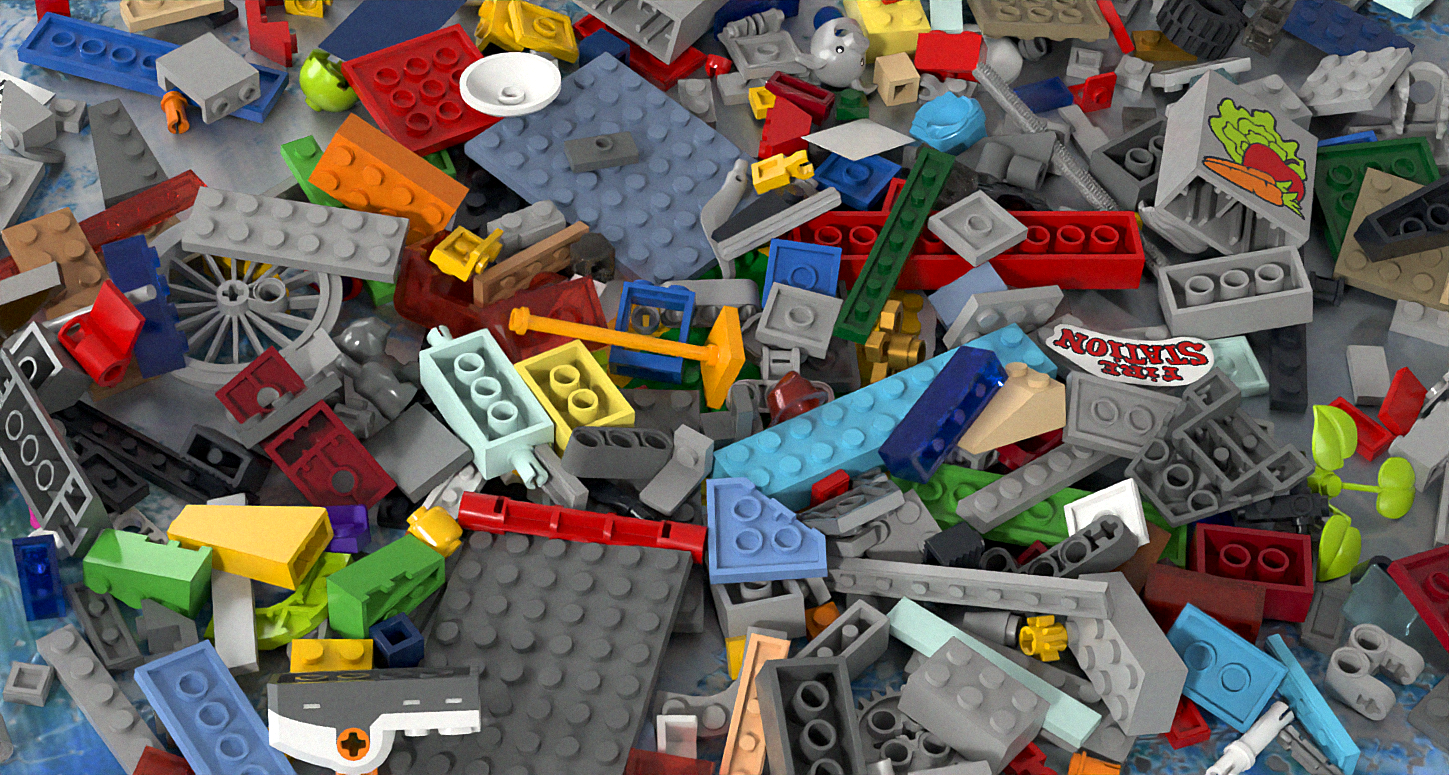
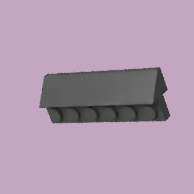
[0,348,114,558]

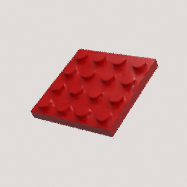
[341,23,505,157]

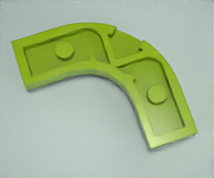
[203,552,354,650]

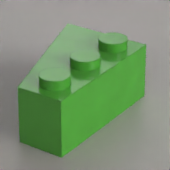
[83,528,213,621]
[326,533,445,639]

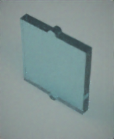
[1338,563,1419,640]

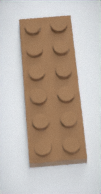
[2,207,161,403]

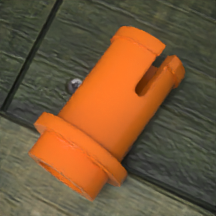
[161,91,190,134]
[1067,750,1121,775]

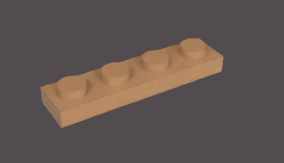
[473,221,589,312]

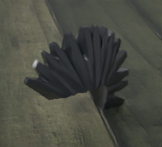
[969,183,1053,211]

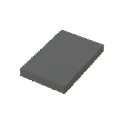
[362,402,475,503]

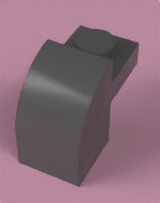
[699,384,764,452]

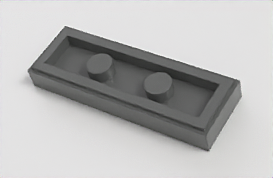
[64,580,145,677]

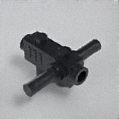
[1237,451,1329,563]

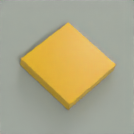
[508,0,579,63]

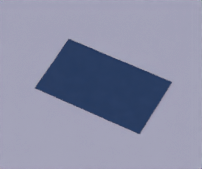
[318,0,467,61]

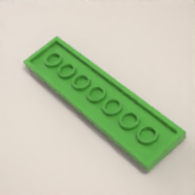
[889,454,1187,572]

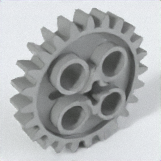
[855,684,970,775]

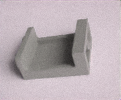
[155,32,261,125]

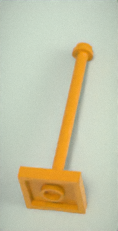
[509,305,745,409]

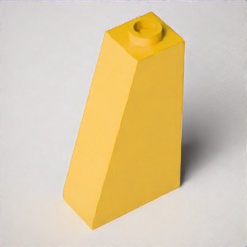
[166,505,334,591]

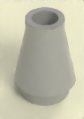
[962,611,1022,647]

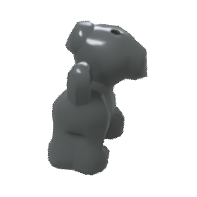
[332,317,420,422]

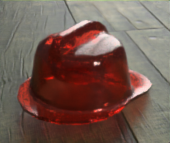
[767,371,828,429]

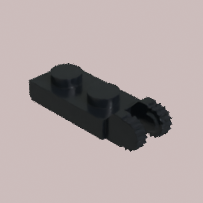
[70,435,150,515]

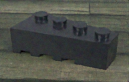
[1353,174,1449,263]

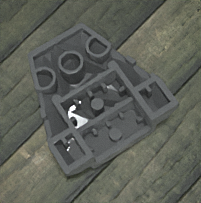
[1124,366,1315,528]

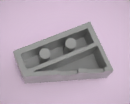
[226,327,346,434]

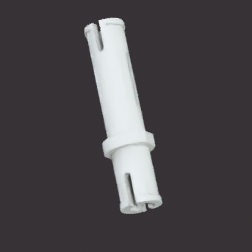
[1206,701,1294,775]

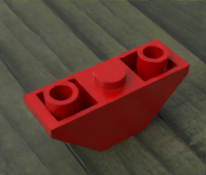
[758,96,812,164]

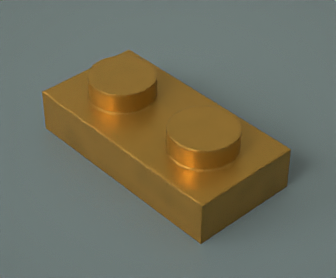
[1130,30,1198,61]

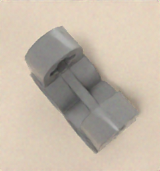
[1323,623,1425,721]

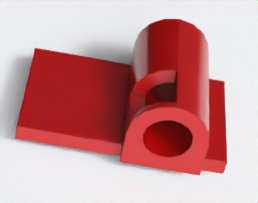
[57,279,146,388]

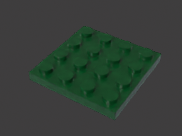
[1312,136,1441,264]

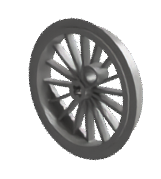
[124,218,342,391]

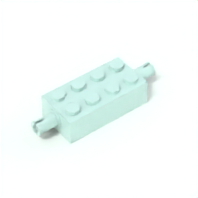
[419,325,554,489]

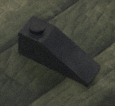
[711,184,809,252]

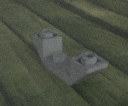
[135,599,199,749]

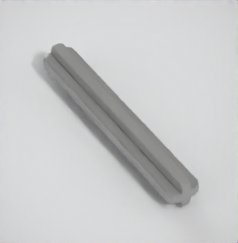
[717,187,842,262]

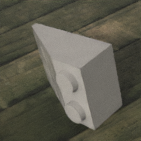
[703,551,806,641]

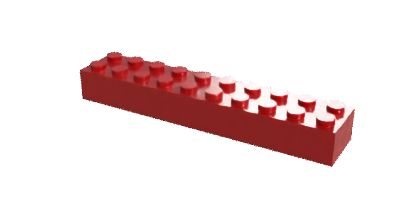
[788,211,1145,290]

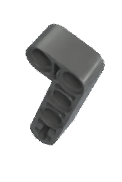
[980,514,1139,623]

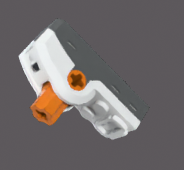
[267,665,481,775]

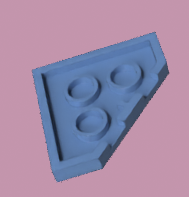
[706,477,828,584]

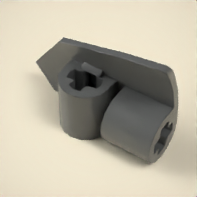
[955,131,1057,192]

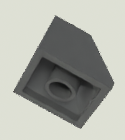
[9,320,94,414]

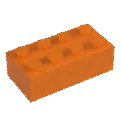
[308,112,470,257]

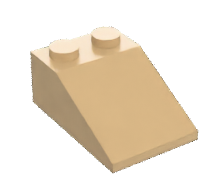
[931,362,1066,455]

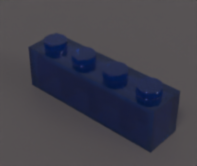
[101,234,190,379]
[877,345,1009,484]

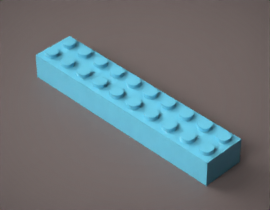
[709,323,1058,513]

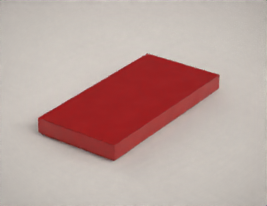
[572,14,707,92]

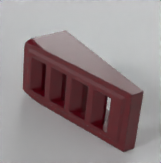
[764,71,836,127]

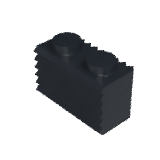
[179,424,273,493]
[921,521,985,608]

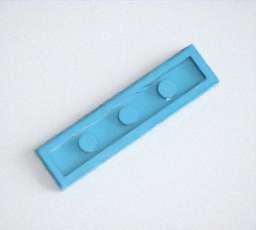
[1262,634,1361,775]

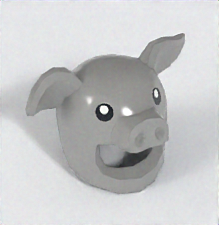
[794,17,878,95]

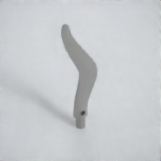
[701,159,749,279]

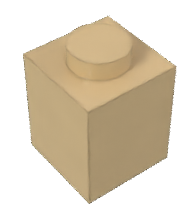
[873,52,920,107]

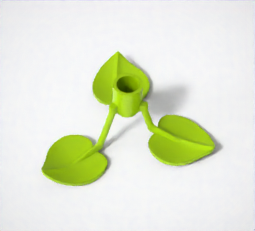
[1307,405,1416,582]

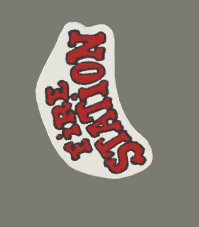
[1046,324,1214,386]

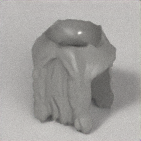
[1390,60,1449,139]

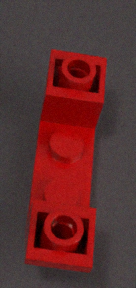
[245,0,298,68]

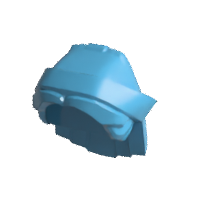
[909,91,988,156]

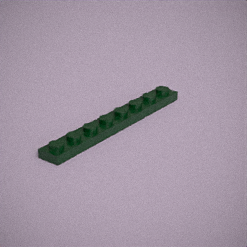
[832,147,956,345]

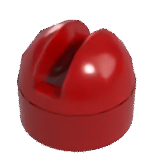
[705,54,733,79]

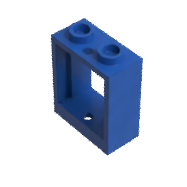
[608,280,696,385]

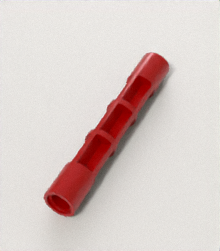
[458,491,708,565]

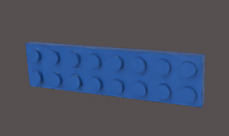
[17,12,289,123]

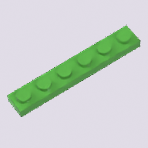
[280,135,409,307]

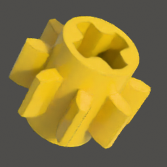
[1019,615,1068,662]

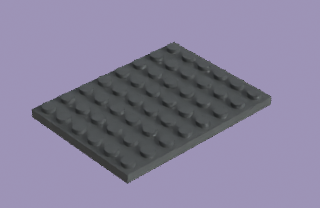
[378,530,693,775]

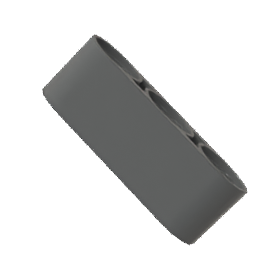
[560,426,673,479]

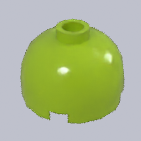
[299,49,360,113]

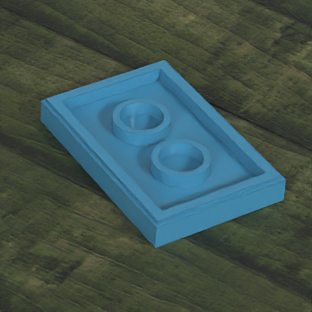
[1165,602,1289,734]

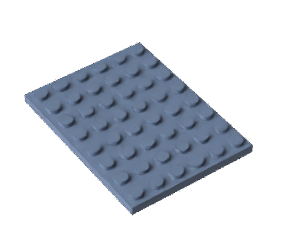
[464,52,786,286]

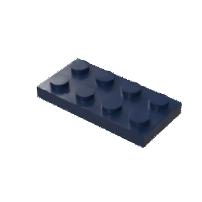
[1282,0,1416,90]

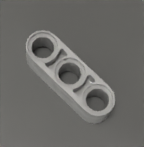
[659,279,762,328]

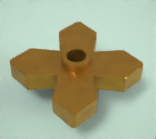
[865,299,926,385]

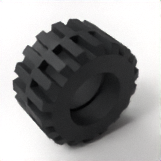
[1156,0,1245,60]

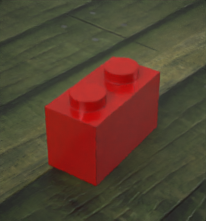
[914,30,988,84]

